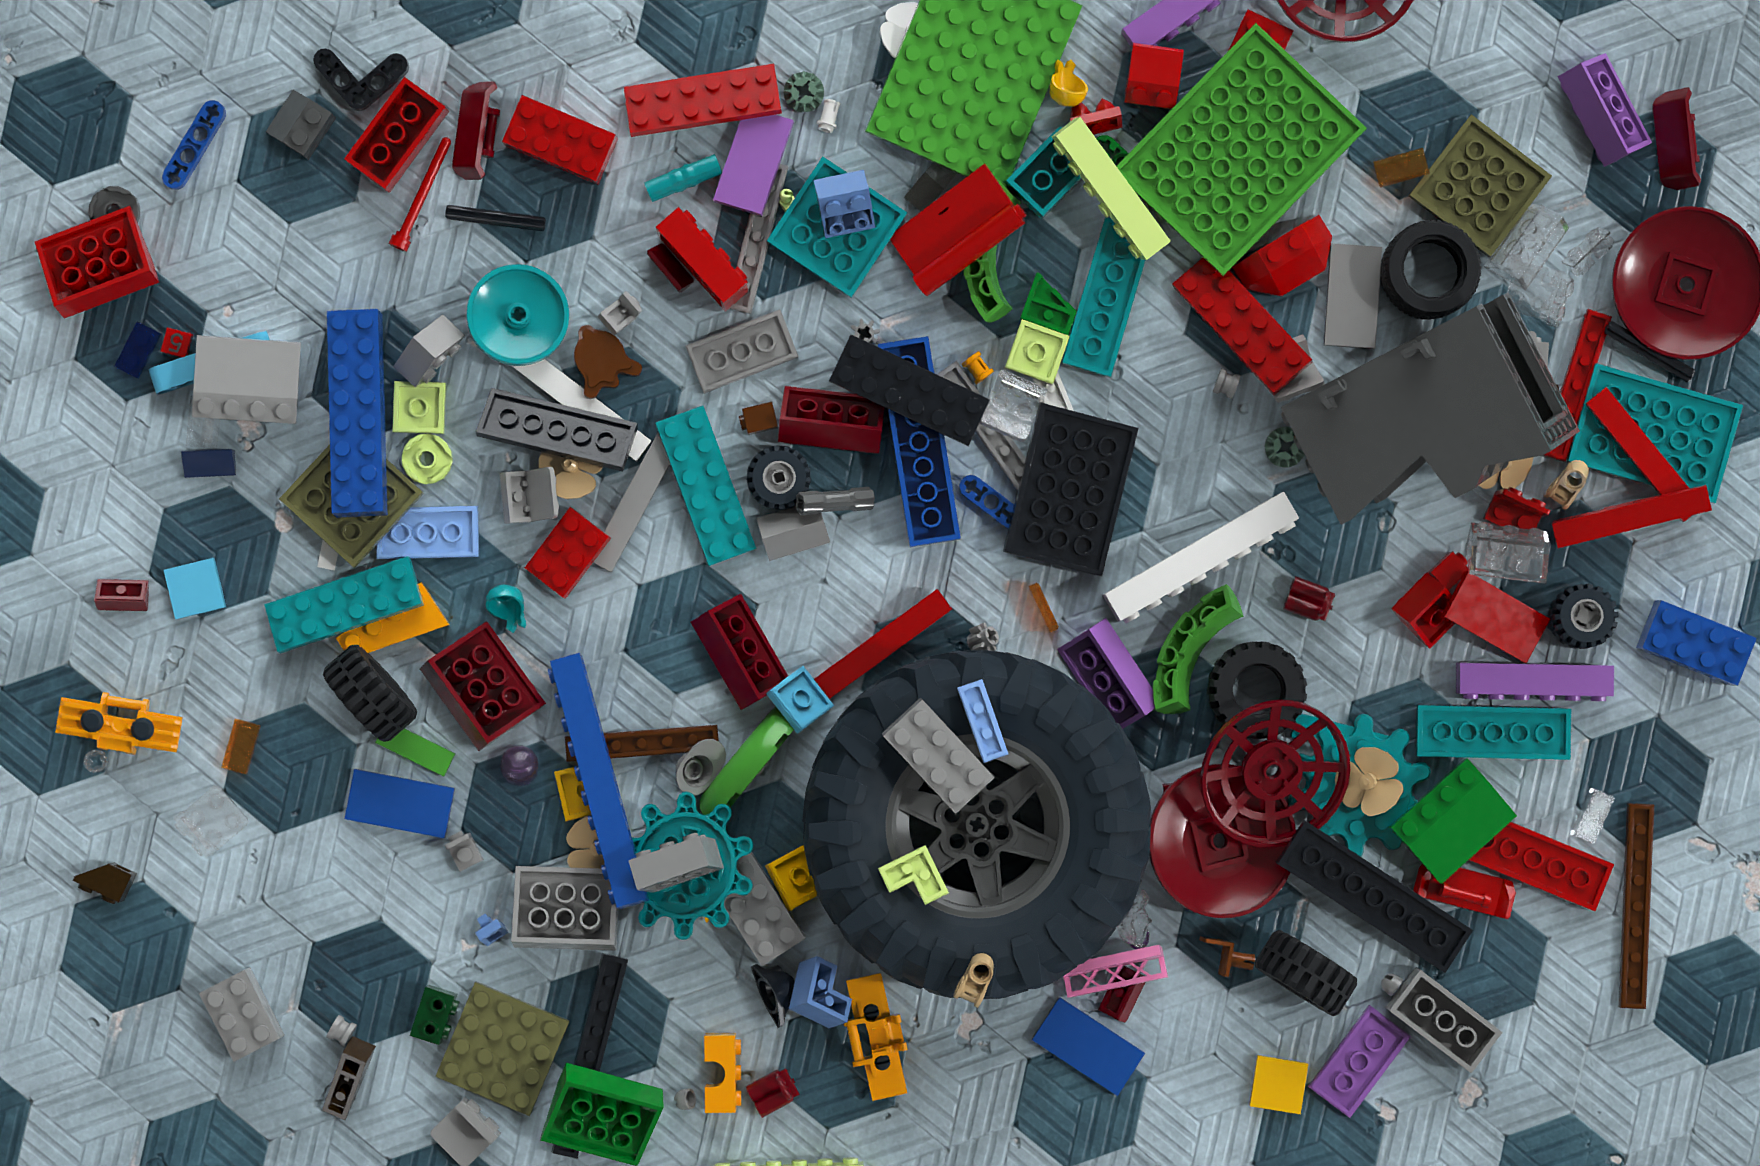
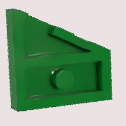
[1020,273,1077,335]

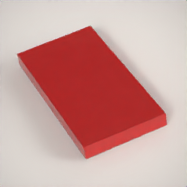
[1441,571,1550,664]

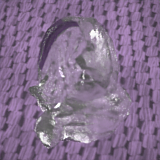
[1117,890,1152,949]

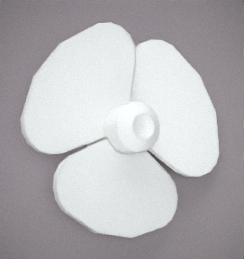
[880,2,918,58]

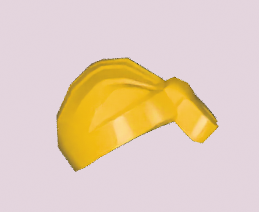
[1049,59,1088,107]

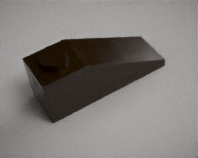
[322,1036,376,1120]

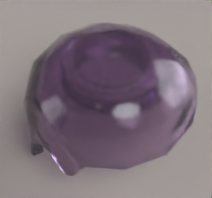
[500,745,539,787]

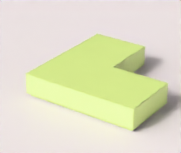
[878,845,949,905]

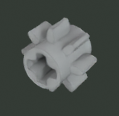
[849,318,880,344]
[967,623,999,651]

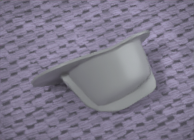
[676,739,726,795]

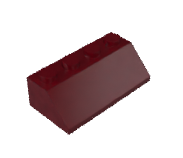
[778,386,885,454]
[690,594,788,710]

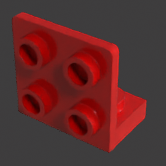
[1483,487,1551,540]

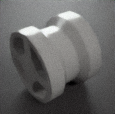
[1213,368,1241,399]
[326,1015,357,1047]

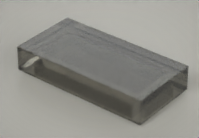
[904,162,956,212]

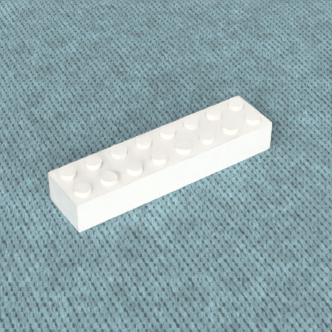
[1102,492,1299,623]

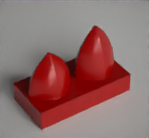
[1070,98,1122,135]

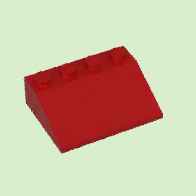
[35,206,159,319]

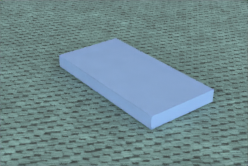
[376,506,479,559]

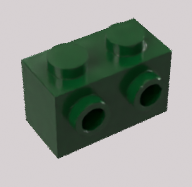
[410,985,460,1045]

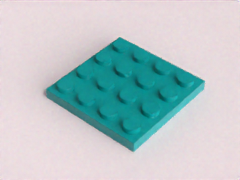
[766,156,908,298]

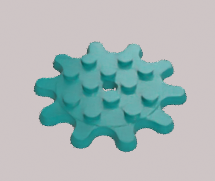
[1287,714,1431,857]
[632,792,754,940]

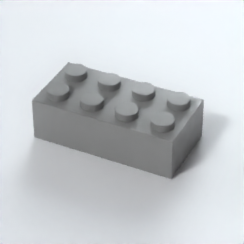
[882,698,995,814]
[724,852,806,966]
[1385,967,1503,1073]

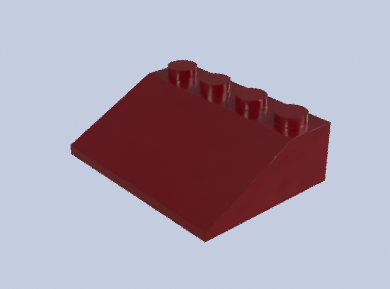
[420,621,546,751]

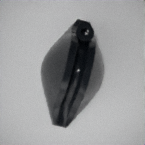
[751,964,795,1028]

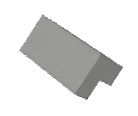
[756,506,830,561]

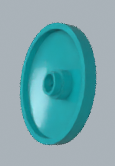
[467,264,569,366]

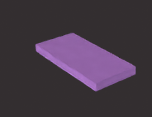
[713,115,794,216]
[1308,1005,1411,1118]

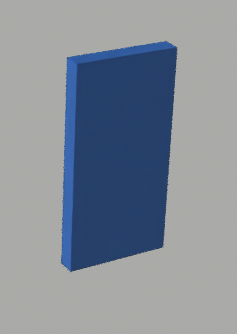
[344,769,455,838]
[1032,996,1145,1096]

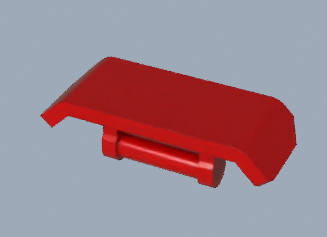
[1413,864,1516,919]

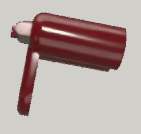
[1283,576,1336,621]
[745,1068,799,1118]

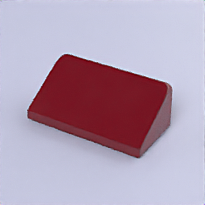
[647,243,694,293]
[94,579,149,611]
[1098,966,1146,1023]

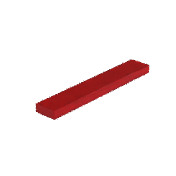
[1544,309,1612,462]
[1585,387,1691,522]

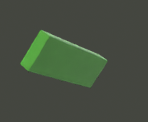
[375,728,456,777]

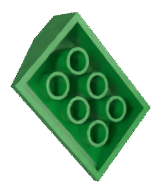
[1389,758,1517,884]
[540,1063,664,1166]

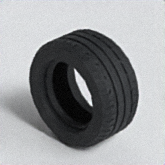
[1380,220,1482,320]

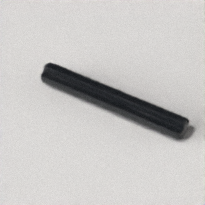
[445,205,546,231]
[1604,321,1695,382]

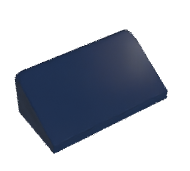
[181,449,236,478]

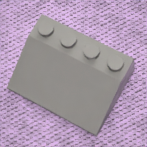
[192,335,301,424]
[511,866,618,951]

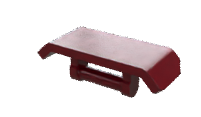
[452,81,500,180]
[1653,87,1701,190]

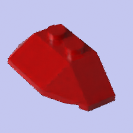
[1232,215,1332,297]

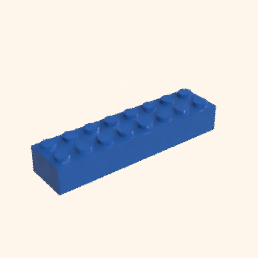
[327,309,388,518]
[878,336,961,548]

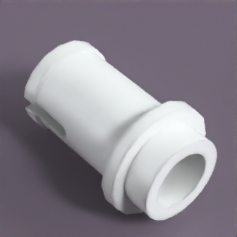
[817,99,840,133]

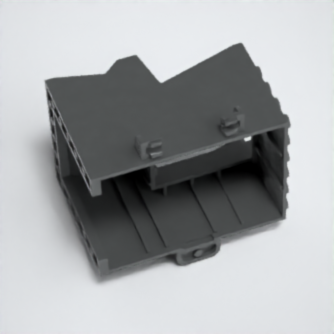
[1281,292,1580,525]

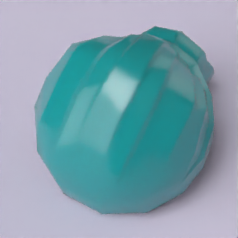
[486,584,526,633]

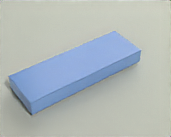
[957,679,1008,763]

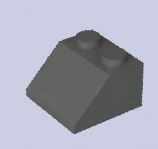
[266,90,336,160]

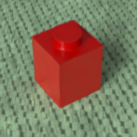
[1427,551,1470,591]

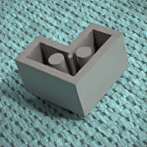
[393,315,465,387]

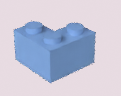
[789,956,852,1028]

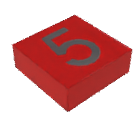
[160,327,193,358]

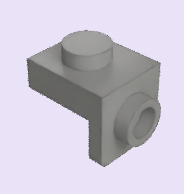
[598,291,642,336]

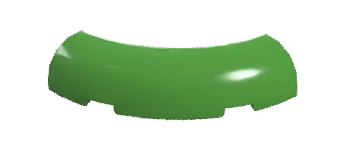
[964,179,1022,323]
[1153,584,1244,714]
[700,707,794,815]

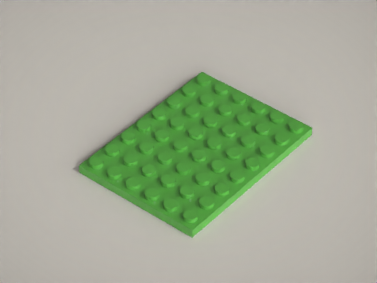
[865,0,1082,186]
[1116,23,1367,276]

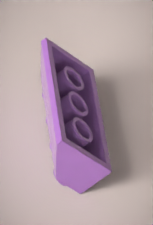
[1557,53,1652,167]
[1057,618,1155,729]

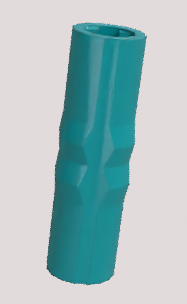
[644,154,722,202]

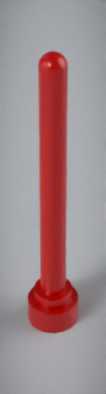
[388,137,451,252]

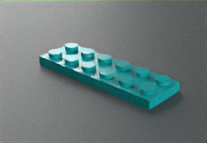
[1062,217,1146,378]
[655,405,757,566]
[264,556,424,654]
[1416,705,1572,760]

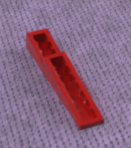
[1552,485,1712,548]
[814,589,952,699]

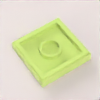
[1005,319,1070,385]
[392,381,446,434]

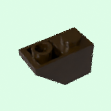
[72,862,137,904]

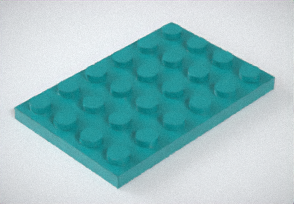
[1566,363,1743,504]

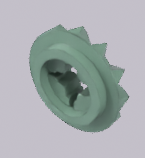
[783,71,824,112]
[1265,427,1304,468]

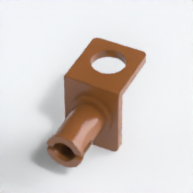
[1199,936,1255,977]

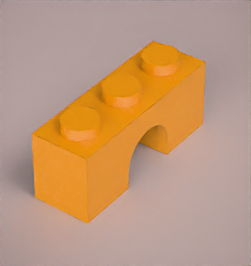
[704,1033,742,1113]

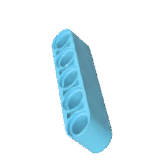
[148,331,270,394]

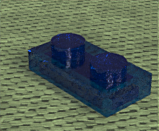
[114,321,161,379]

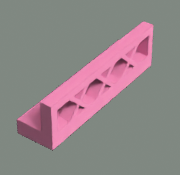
[1063,945,1168,998]

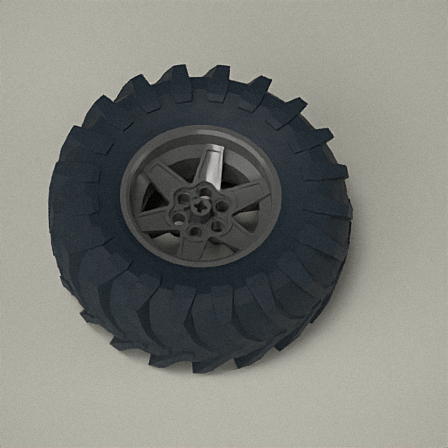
[802,650,1151,999]

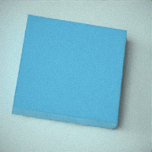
[164,558,226,619]
[766,666,834,734]

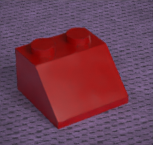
[1125,43,1184,109]
[1391,572,1455,649]

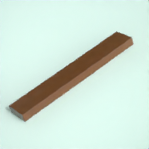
[565,725,719,762]

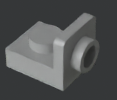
[444,831,484,872]

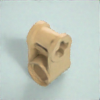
[1544,460,1589,510]
[953,953,994,1008]

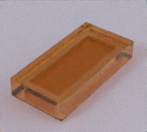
[1373,148,1430,188]
[1028,583,1059,633]
[221,718,261,774]

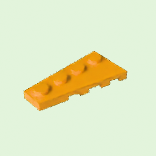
[336,582,450,653]

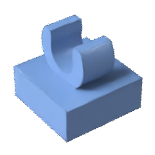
[475,913,509,946]

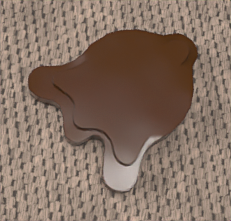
[574,325,642,399]

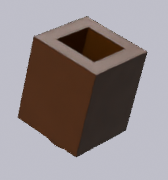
[739,402,778,435]

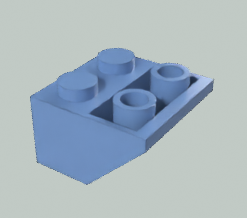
[814,170,875,238]

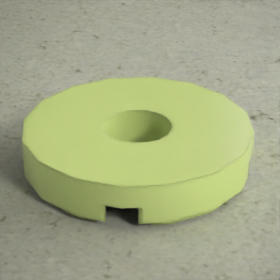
[402,434,453,484]

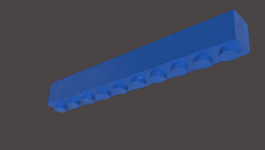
[548,653,649,909]

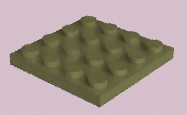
[1409,114,1552,257]
[279,444,424,568]
[435,981,570,1116]

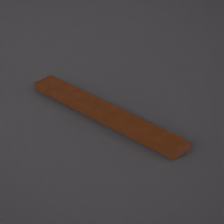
[1619,803,1654,1009]

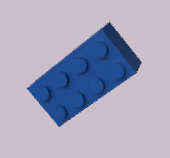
[1636,600,1757,686]

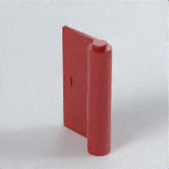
[890,164,1026,296]

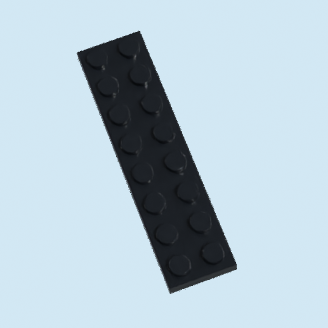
[1276,820,1473,973]

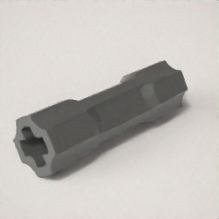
[796,487,875,516]

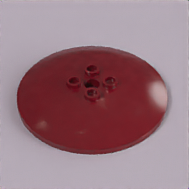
[1612,206,1760,360]
[1149,764,1296,918]

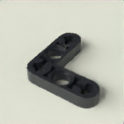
[313,48,409,111]

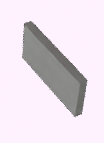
[1324,243,1382,349]
[686,309,798,394]

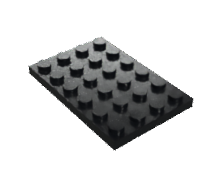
[1003,403,1139,576]

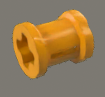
[961,351,994,385]

